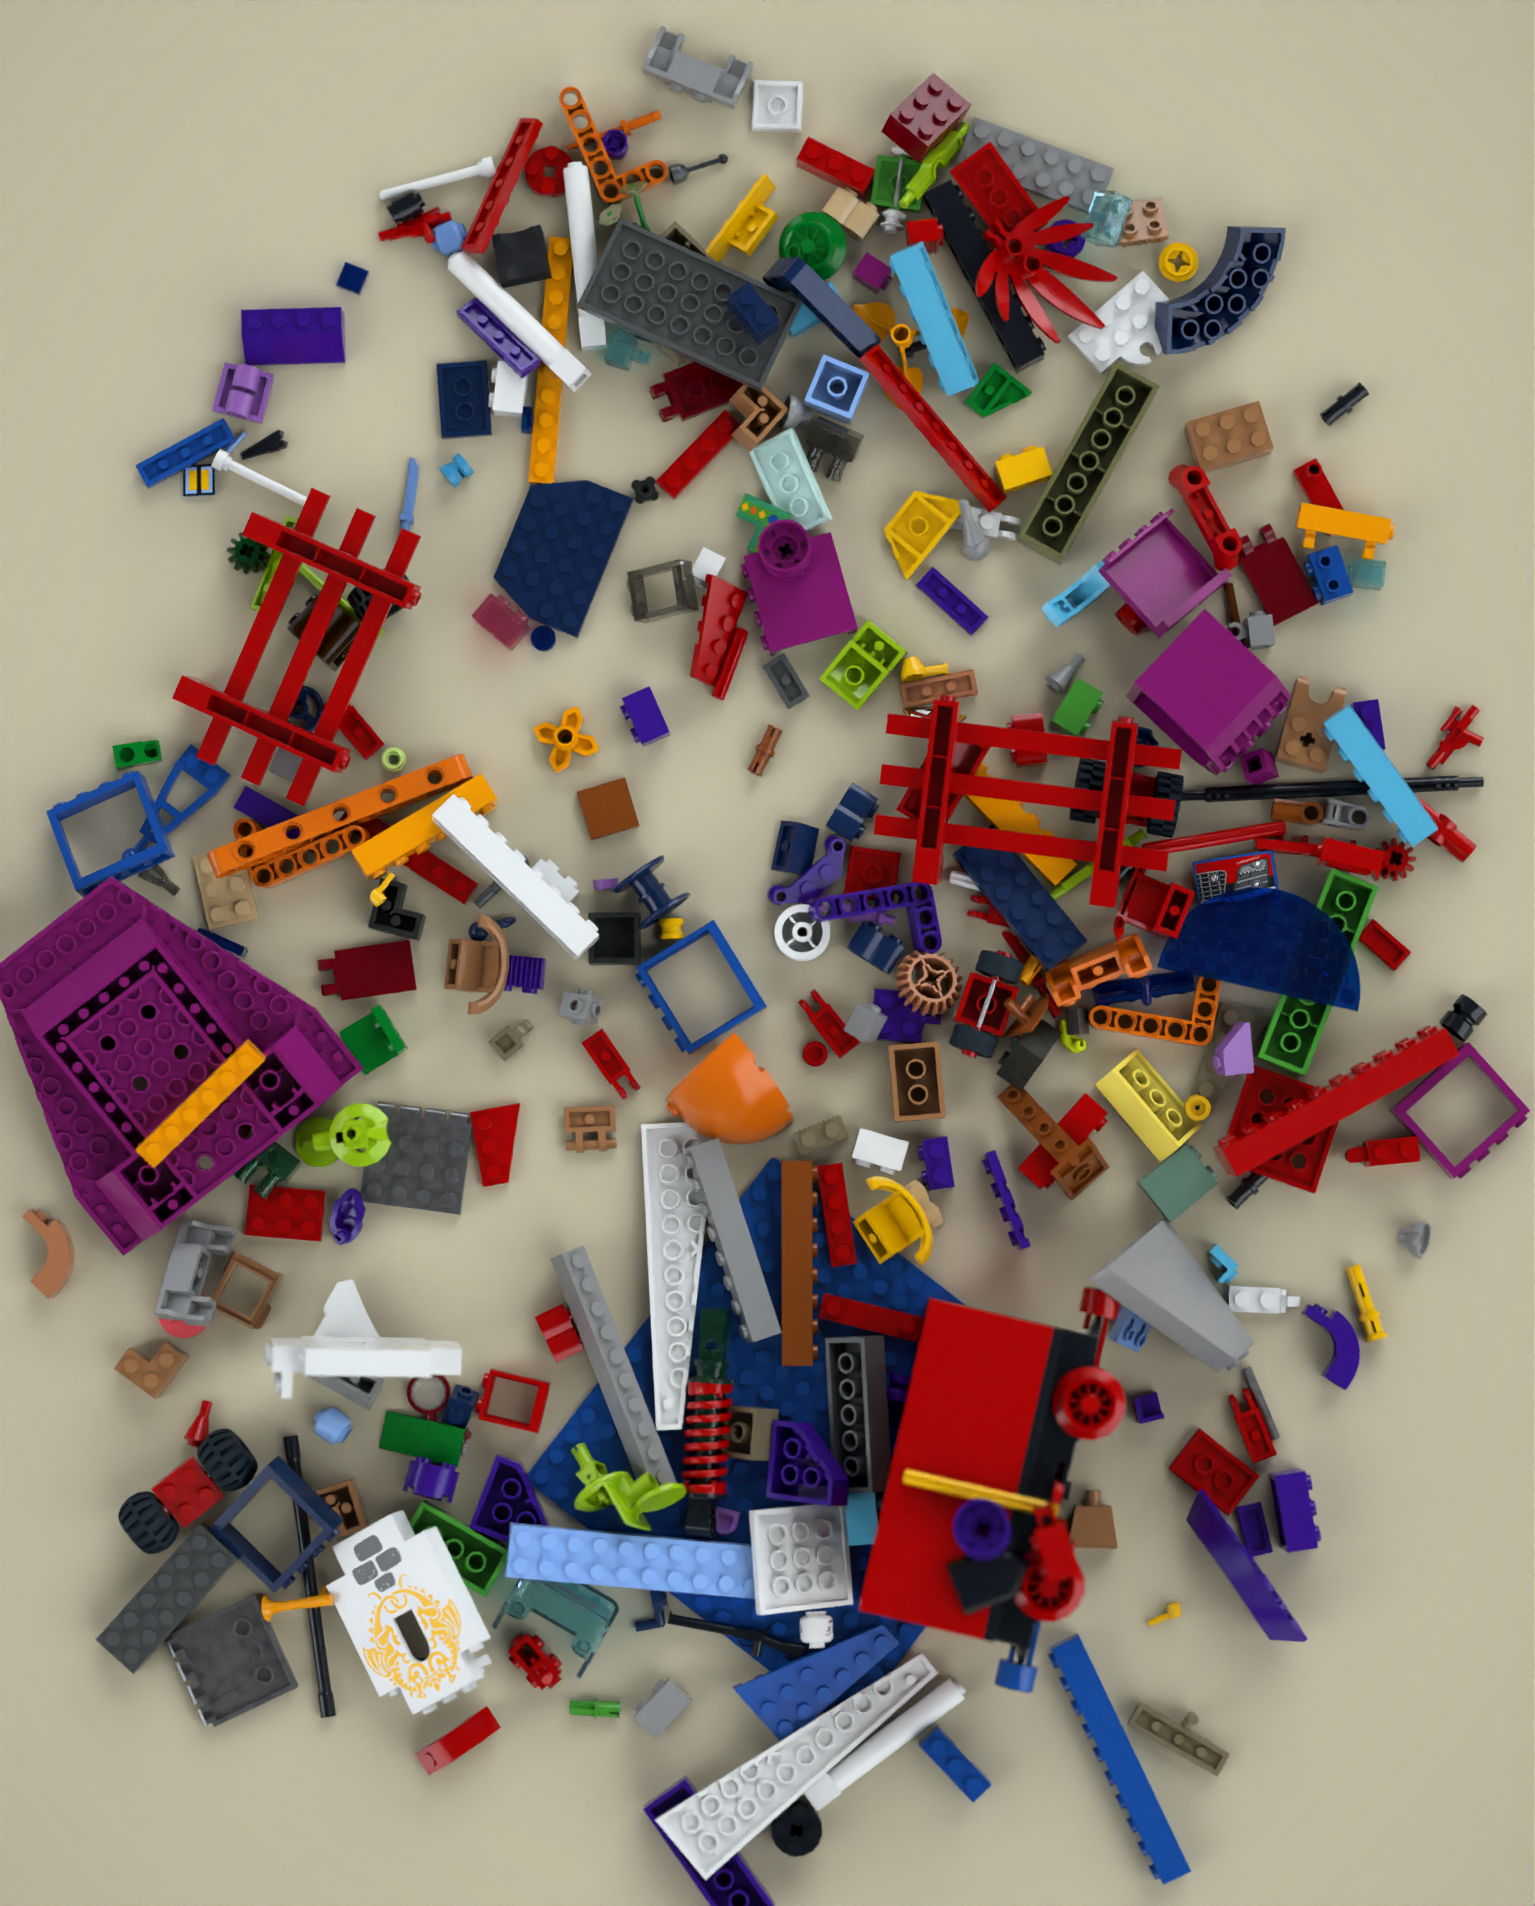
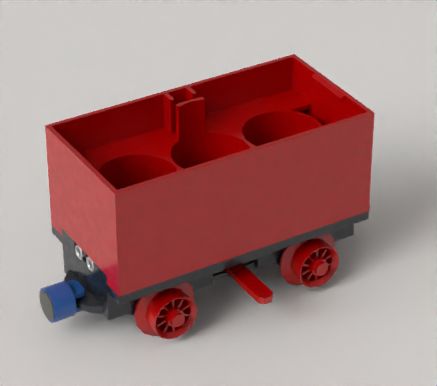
[859,1286,1125,1693]

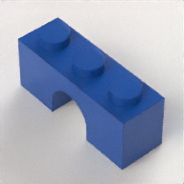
[919,1725,992,1803]

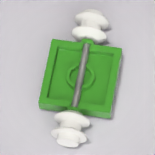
[871,145,923,234]

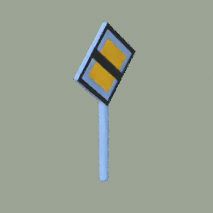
[183,431,247,497]

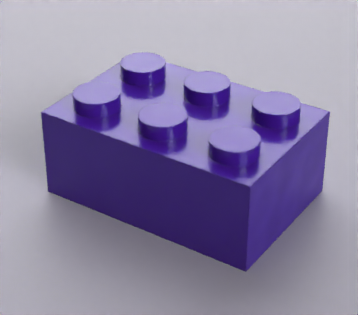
[1269,1468,1321,1553]

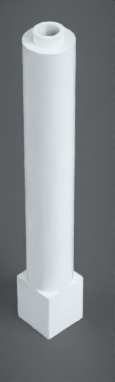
[563,162,607,351]
[448,251,592,392]
[804,1678,966,1812]

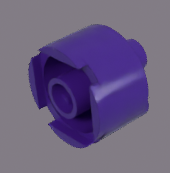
[402,1456,460,1503]

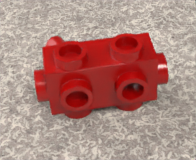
[508,1632,562,1690]

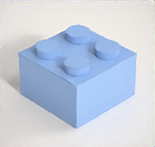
[804,354,870,425]

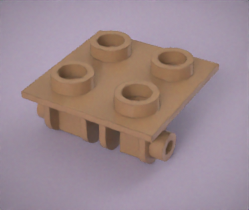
[1111,198,1169,248]

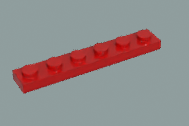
[461,118,543,254]
[339,812,478,905]

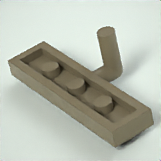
[1127,1701,1230,1777]

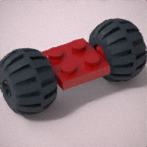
[118,1428,258,1554]

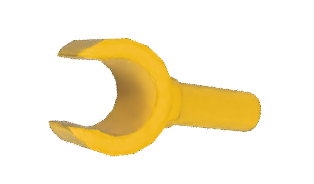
[370,872,395,907]
[1148,1602,1182,1627]

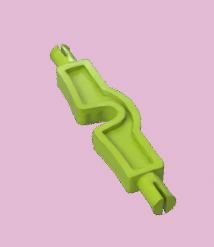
[899,122,970,209]
[1049,828,1147,900]

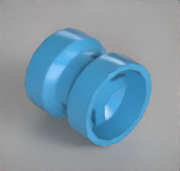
[439,453,474,488]

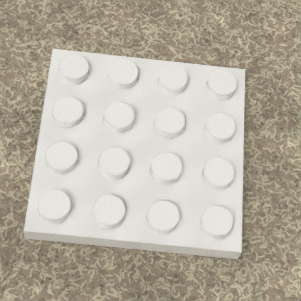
[749,1504,853,1615]

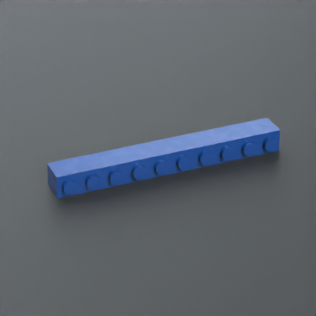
[1048,1634,1191,1885]

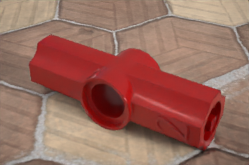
[1418,797,1477,863]

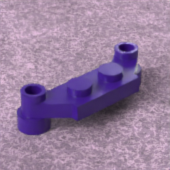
[767,834,846,905]

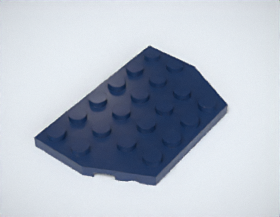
[494,480,634,638]

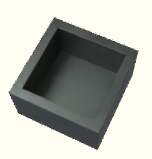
[588,912,641,965]

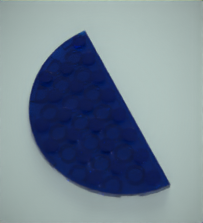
[1157,887,1360,1012]

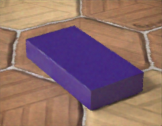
[1235,1502,1273,1557]

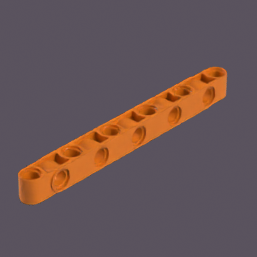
[207,754,473,878]

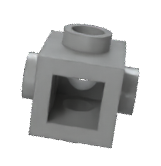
[559,989,602,1027]

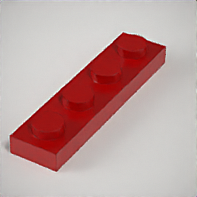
[656,410,741,500]
[817,1163,857,1267]

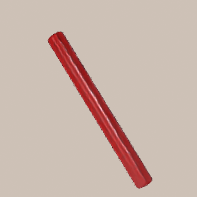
[1142,821,1286,853]

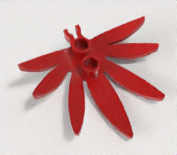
[975,196,1118,344]

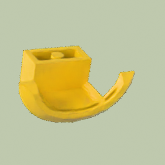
[853,1176,934,1266]

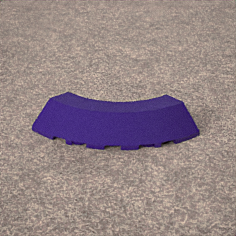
[1186,1488,1307,1642]

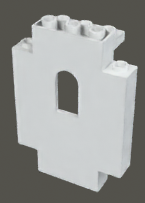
[265,1336,462,1399]

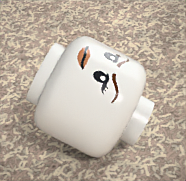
[799,1611,834,1648]

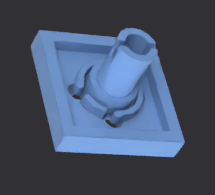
[1108,1305,1151,1353]

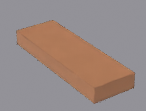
[899,669,978,709]

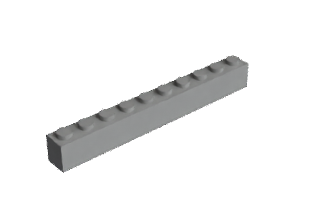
[550,1245,677,1486]

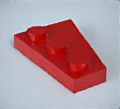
[470,1103,521,1187]

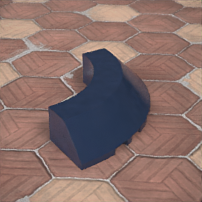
[1155,226,1286,355]

